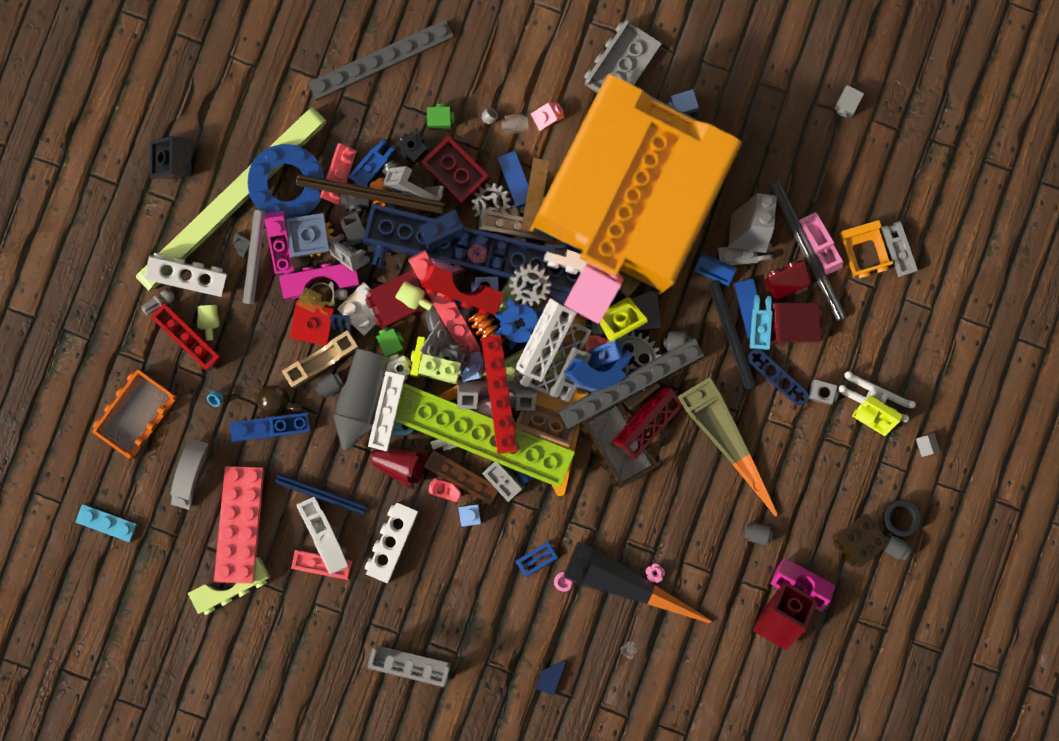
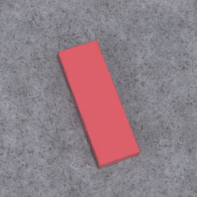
[291,550,352,580]

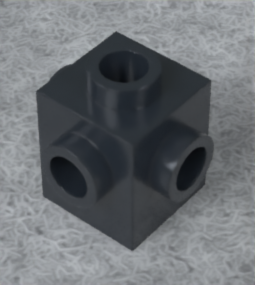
[398,132,428,164]

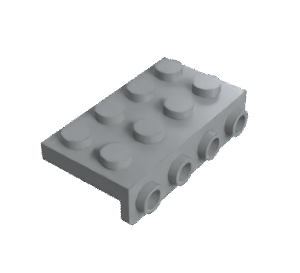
[584,19,662,93]

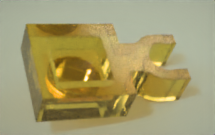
[296,287,333,316]

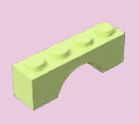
[188,557,270,615]

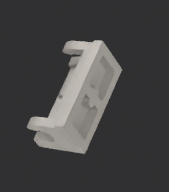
[328,234,370,272]
[482,462,525,502]

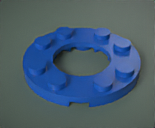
[247,144,324,219]

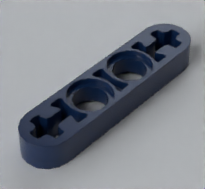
[747,349,808,405]

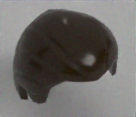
[257,385,302,416]

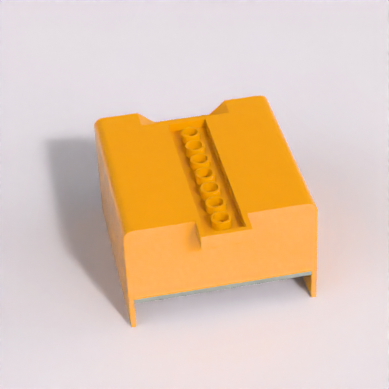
[529,75,742,295]

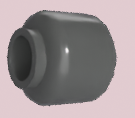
[664,331,692,351]

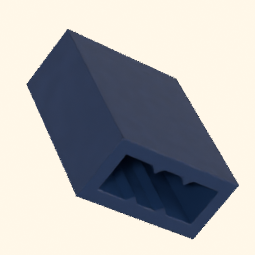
[419,210,464,252]

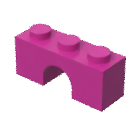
[771,557,836,612]

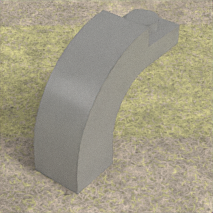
[170,438,208,510]

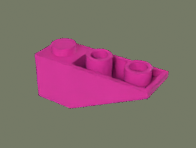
[264,210,294,274]

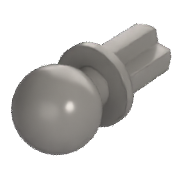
[141,289,174,315]

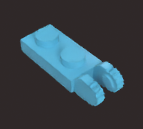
[750,295,772,350]

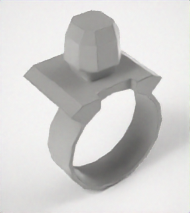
[307,282,348,308]

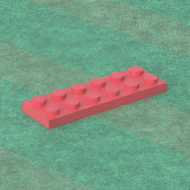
[214,466,264,584]

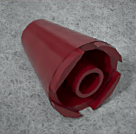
[370,448,426,489]

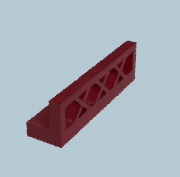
[612,386,683,460]

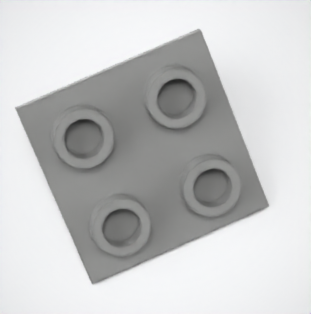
[420,321,454,374]

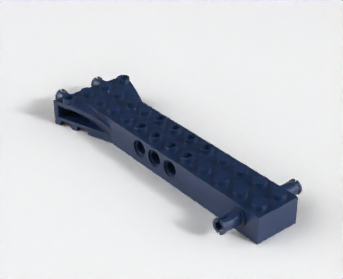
[363,190,584,319]

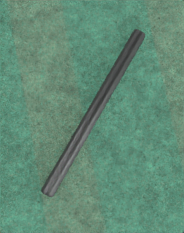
[771,182,846,321]

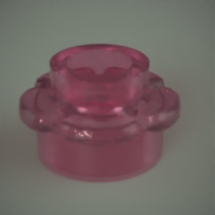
[468,244,487,264]

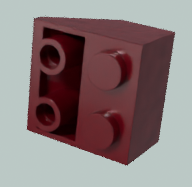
[764,260,811,302]

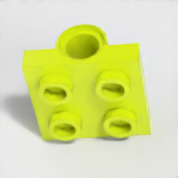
[852,395,903,436]

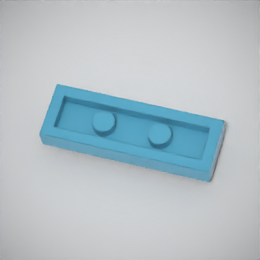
[75,504,137,542]

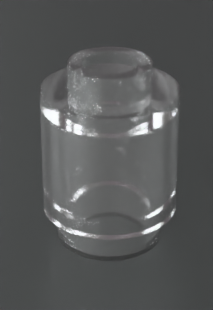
[501,114,529,135]

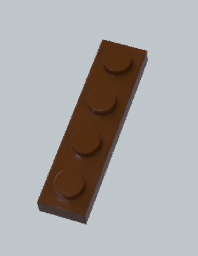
[424,450,498,505]

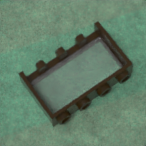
[580,400,661,489]

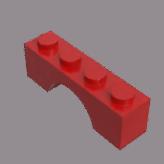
[421,264,504,316]

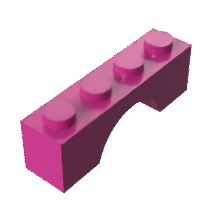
[279,262,360,300]

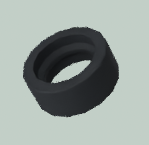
[882,500,921,536]

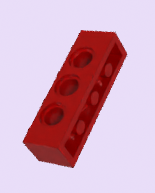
[151,303,223,372]

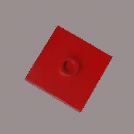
[289,300,335,346]

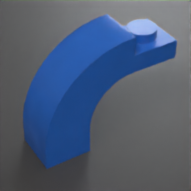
[563,349,633,389]

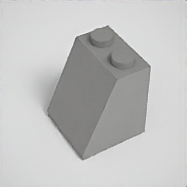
[728,193,777,253]

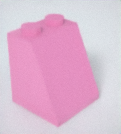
[564,263,623,324]

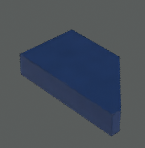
[536,660,566,696]

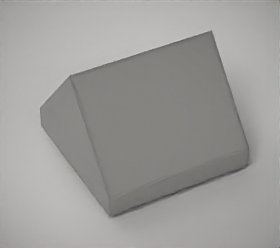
[916,433,940,457]

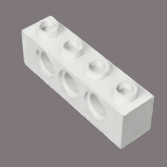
[144,253,227,297]
[365,502,419,583]

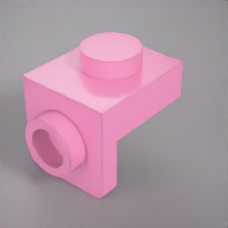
[531,102,565,131]

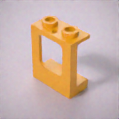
[840,220,893,278]

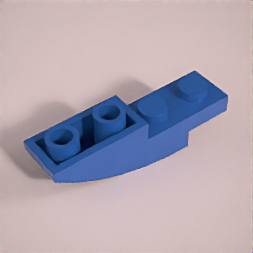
[230,413,310,442]

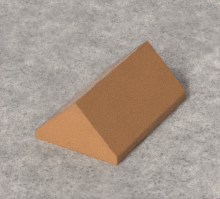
[514,404,579,448]

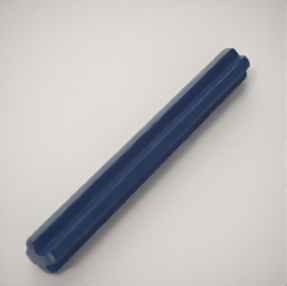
[275,474,367,515]

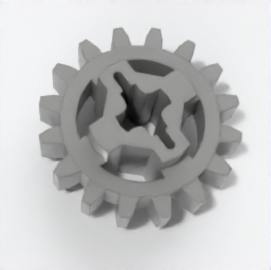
[471,183,513,221]
[509,263,552,306]

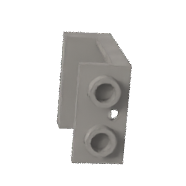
[382,166,444,201]

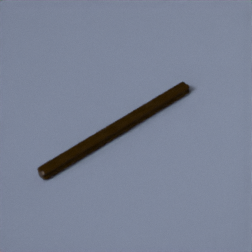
[296,174,445,213]

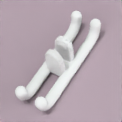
[838,371,916,422]

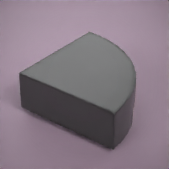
[234,233,250,258]

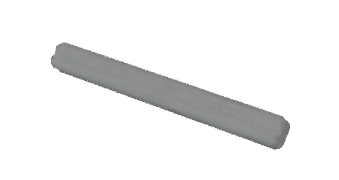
[243,210,266,304]

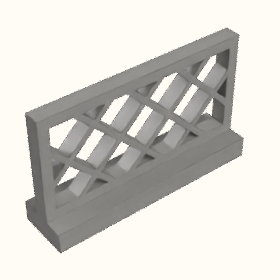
[515,315,592,399]

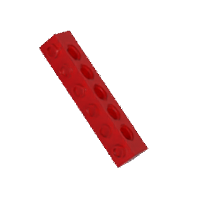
[481,335,518,455]

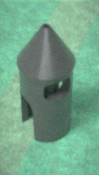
[333,349,389,451]

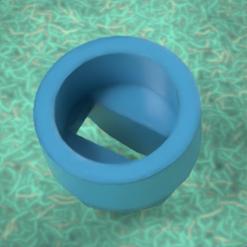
[207,390,224,407]

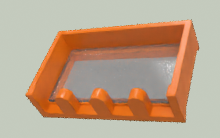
[92,369,178,459]

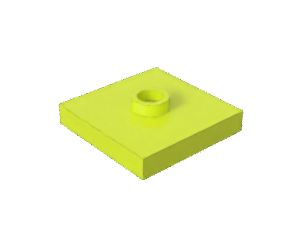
[411,336,426,378]

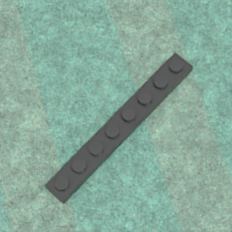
[308,19,454,101]
[558,338,704,429]

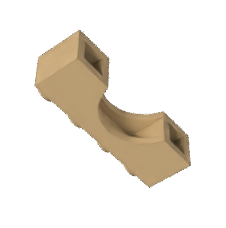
[282,330,359,389]

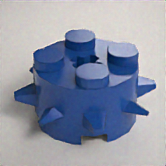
[494,299,543,348]

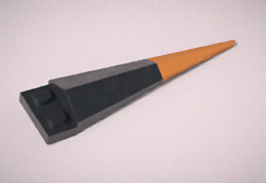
[562,541,712,623]

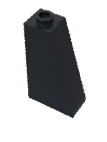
[586,290,661,335]

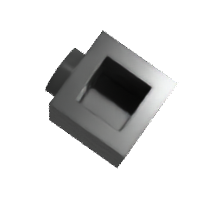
[339,211,365,246]

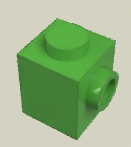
[427,104,455,130]
[376,327,404,357]

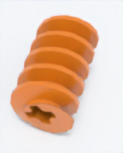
[467,312,507,344]

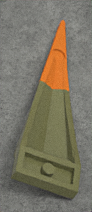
[678,377,778,516]

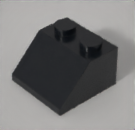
[150,136,192,179]

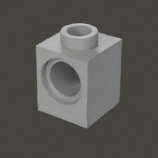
[834,85,864,117]
[808,380,839,405]

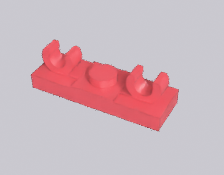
[320,144,357,204]

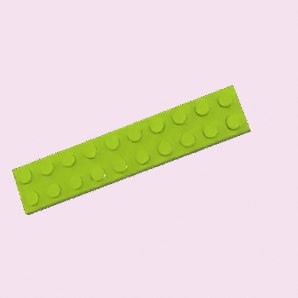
[395,383,575,488]

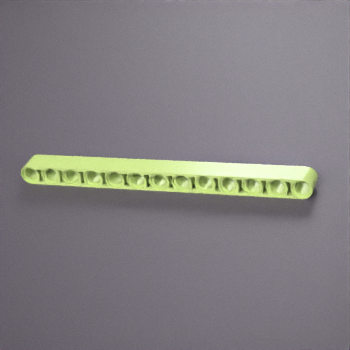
[136,107,327,291]

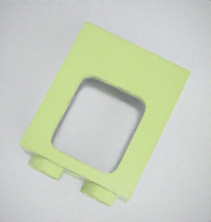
[418,354,462,385]

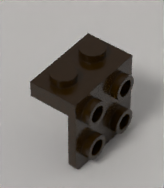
[832,514,889,568]

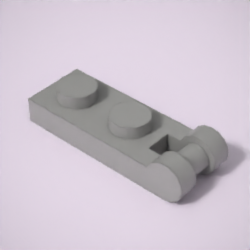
[881,221,918,278]
[550,347,591,402]

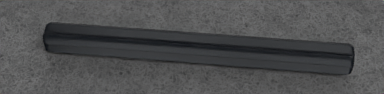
[708,281,756,390]

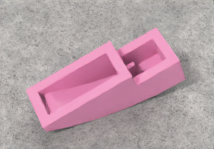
[799,212,843,275]

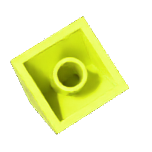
[600,297,648,341]

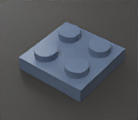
[285,213,330,258]

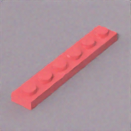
[408,250,481,353]

